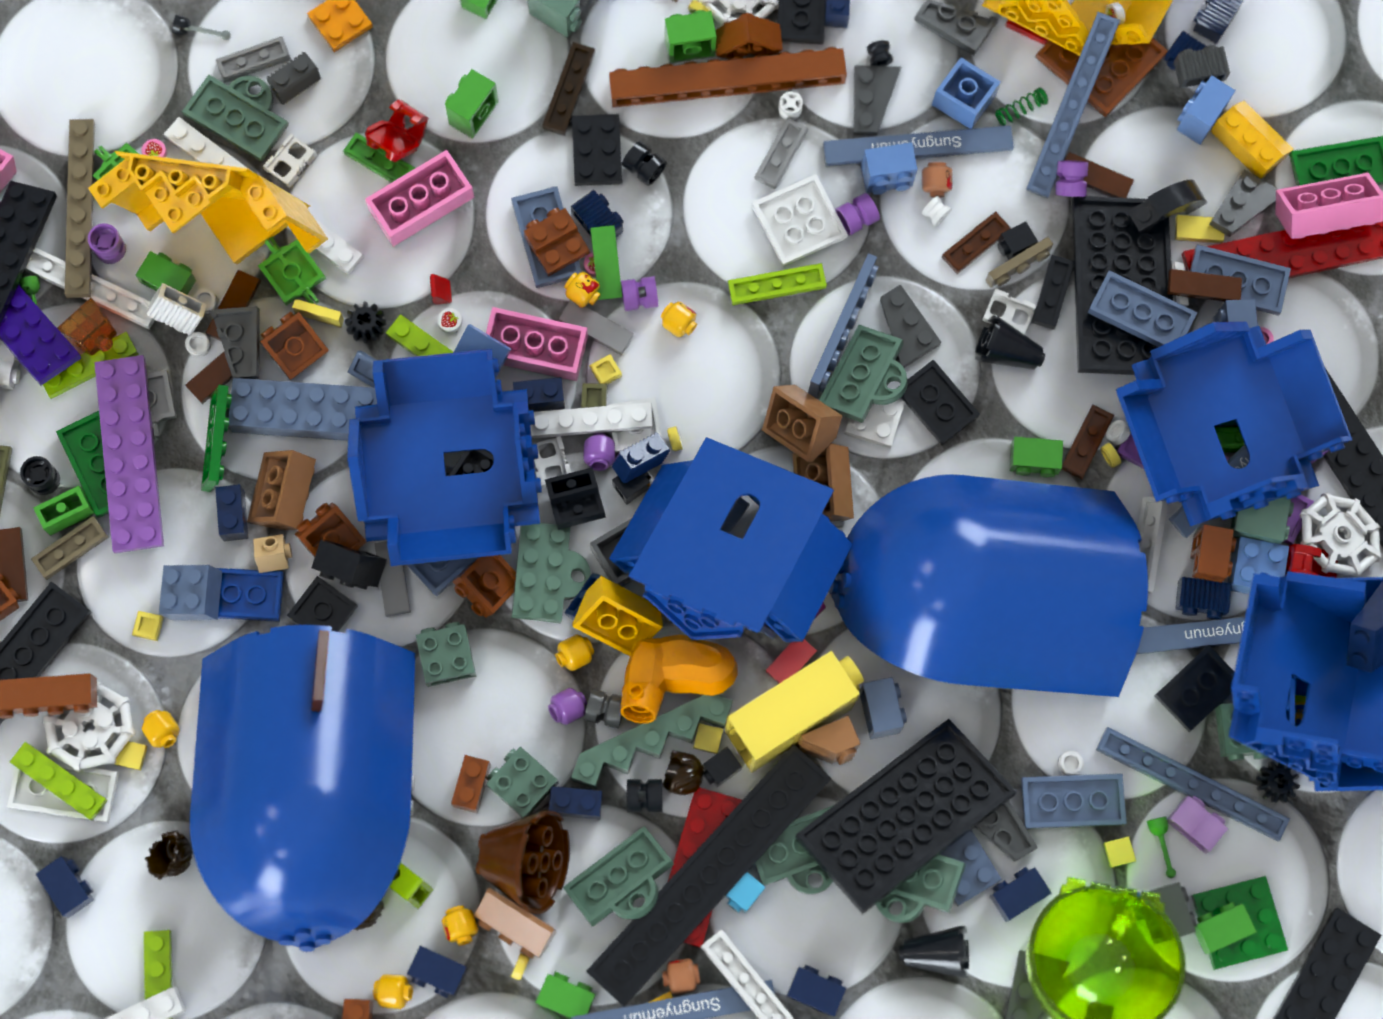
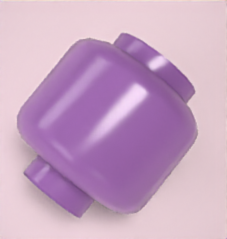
[583,433,615,471]
[548,688,587,725]

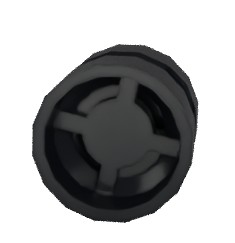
[622,141,667,186]
[20,456,60,495]
[627,779,662,812]

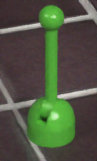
[19,276,40,305]
[1147,816,1176,878]

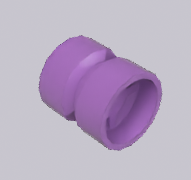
[1055,161,1089,197]
[835,193,880,235]
[88,223,126,264]
[621,276,658,311]

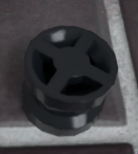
[867,40,893,66]

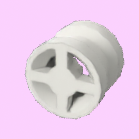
[779,91,803,120]
[922,196,952,226]

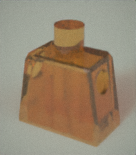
[57,298,117,355]

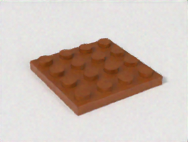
[1035,37,1168,118]

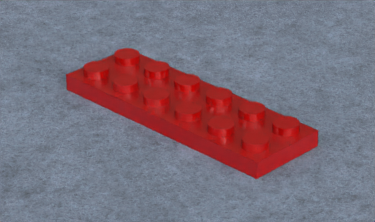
[668,787,742,948]

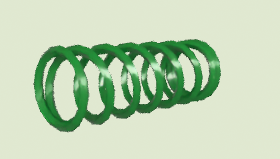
[996,87,1048,126]

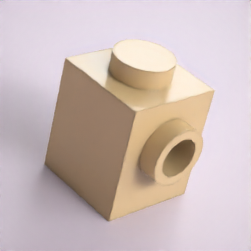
[253,534,292,573]

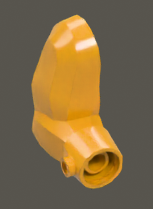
[620,634,738,724]

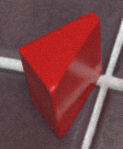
[430,274,452,305]

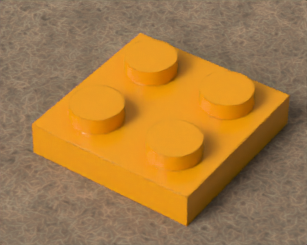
[307,0,373,52]

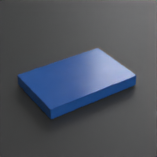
[217,568,284,622]

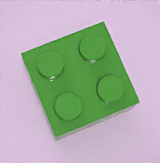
[665,10,716,64]
[445,69,499,139]

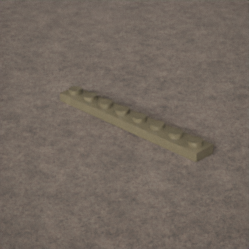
[65,119,95,298]

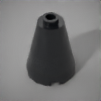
[975,315,1045,370]
[899,926,969,978]

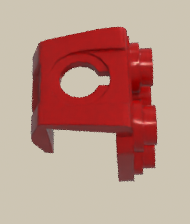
[365,99,428,162]
[1285,544,1338,578]

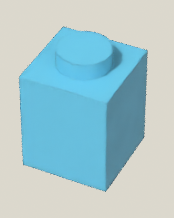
[726,872,765,913]

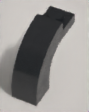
[1128,180,1207,233]

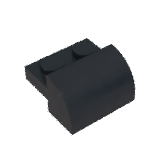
[545,467,606,530]

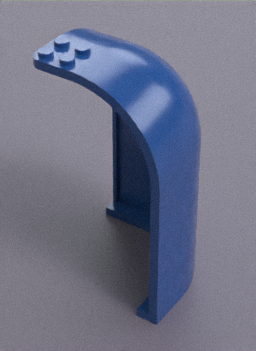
[829,474,1148,697]
[190,625,415,952]

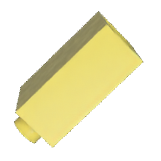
[724,651,864,773]

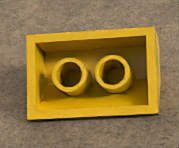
[1210,101,1294,179]
[572,576,663,656]

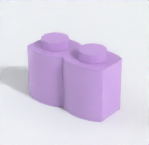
[1167,796,1228,853]

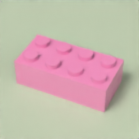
[365,150,474,247]
[1275,173,1383,239]
[486,307,588,381]

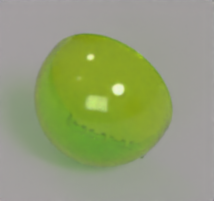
[1026,877,1186,1019]

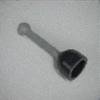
[172,15,231,40]

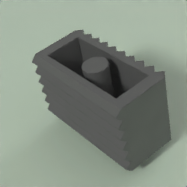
[1174,45,1230,88]
[267,52,321,105]

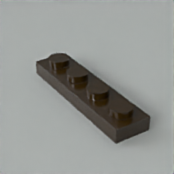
[542,42,596,136]

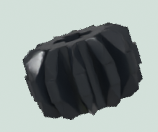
[344,301,386,343]
[1256,761,1300,804]

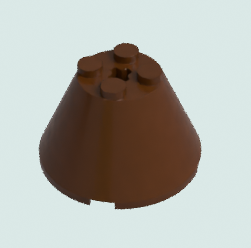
[476,810,570,914]

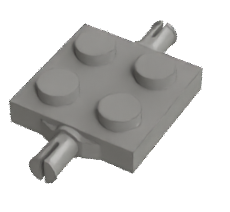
[146,367,177,439]

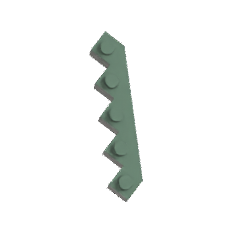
[571,695,733,789]

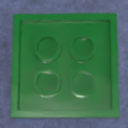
[1191,876,1289,970]

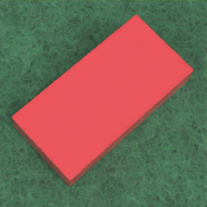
[765,639,817,684]

